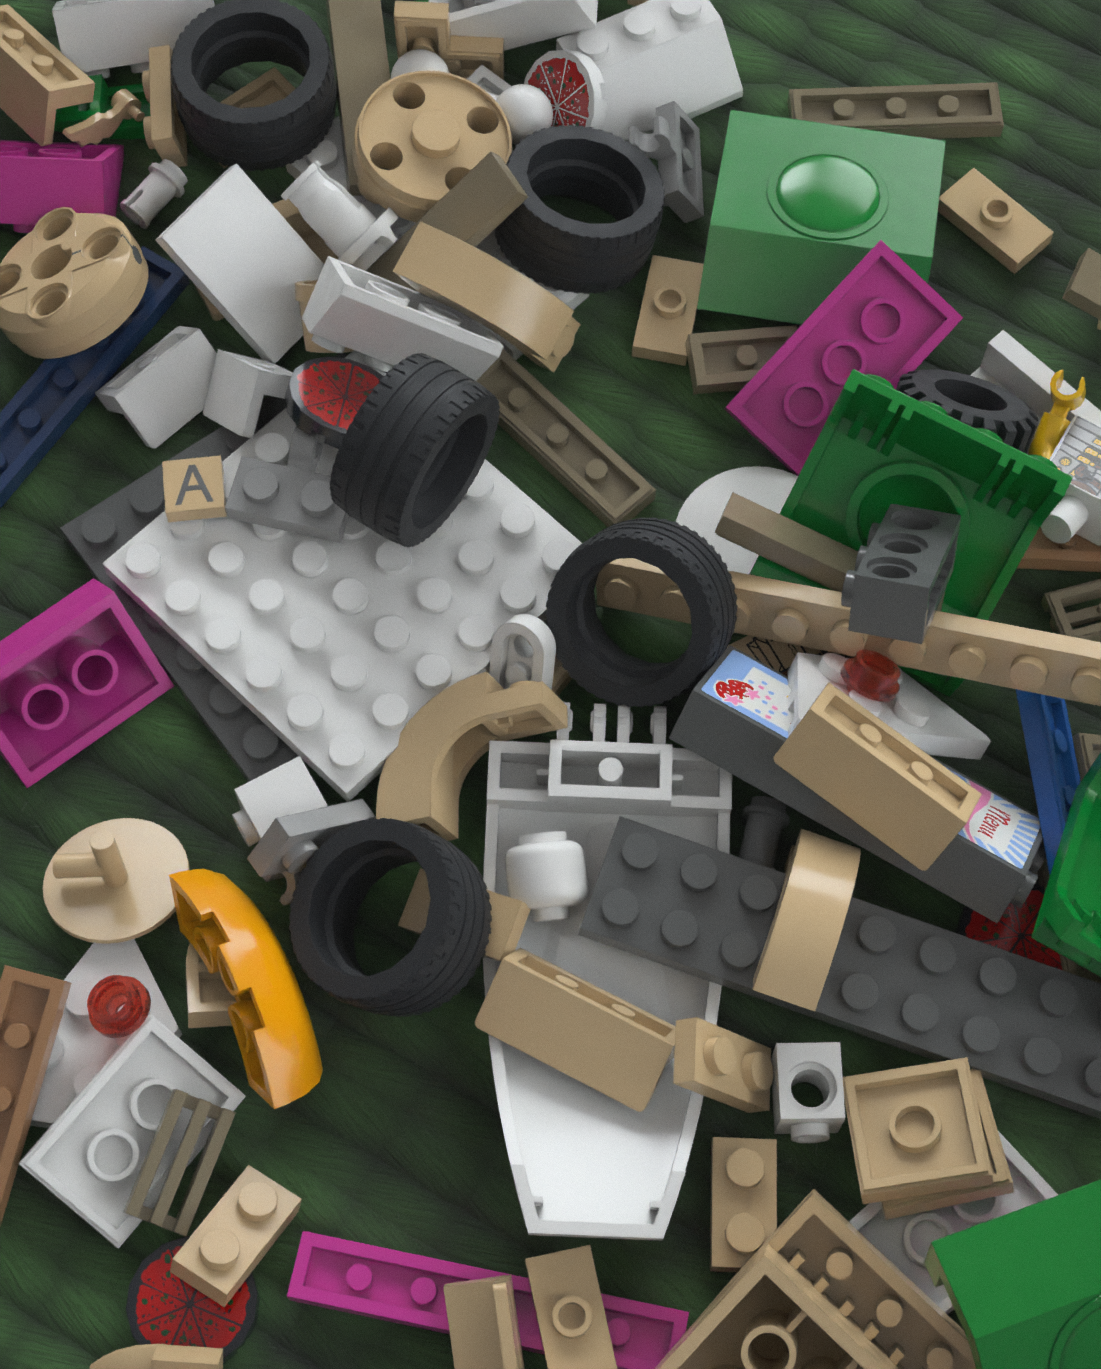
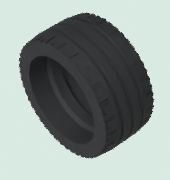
[171,0,337,171]
[494,125,665,294]
[329,353,500,547]
[546,517,738,707]
[289,818,492,1017]

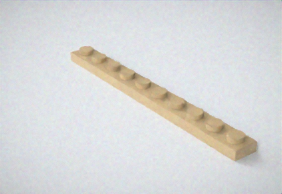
[596,558,1101,706]

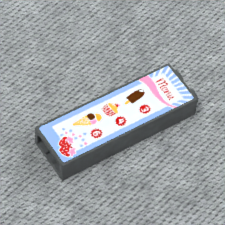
[669,645,1046,923]

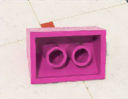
[0,140,124,233]
[0,578,174,788]

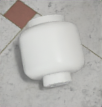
[504,831,589,922]

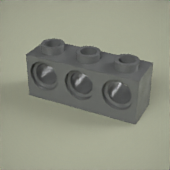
[841,504,961,644]

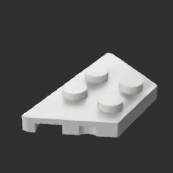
[788,652,991,760]
[30,939,182,1128]

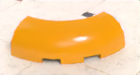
[169,868,323,1109]

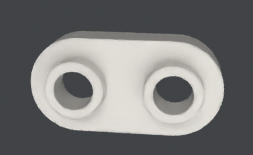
[489,614,556,690]

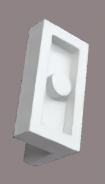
[95,326,217,448]
[203,349,293,438]

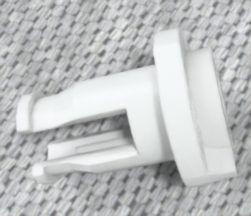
[281,160,399,271]

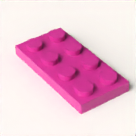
[724,240,963,476]

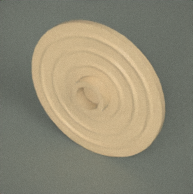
[43,818,190,944]

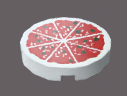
[524,50,607,130]

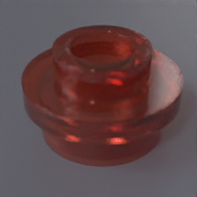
[840,649,901,702]
[87,975,151,1038]

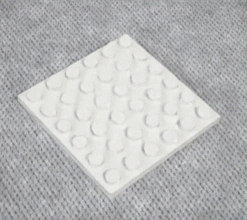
[102,350,582,802]

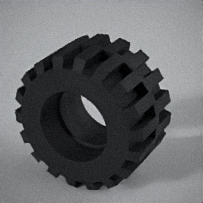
[896,369,1039,454]

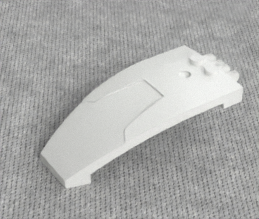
[483,702,732,1241]

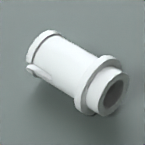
[120,159,188,229]

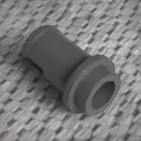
[739,796,790,870]

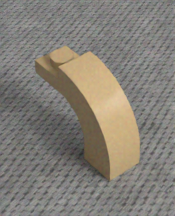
[393,221,581,373]
[376,672,568,841]
[753,829,861,1011]

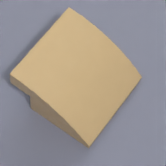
[655,1189,976,1369]

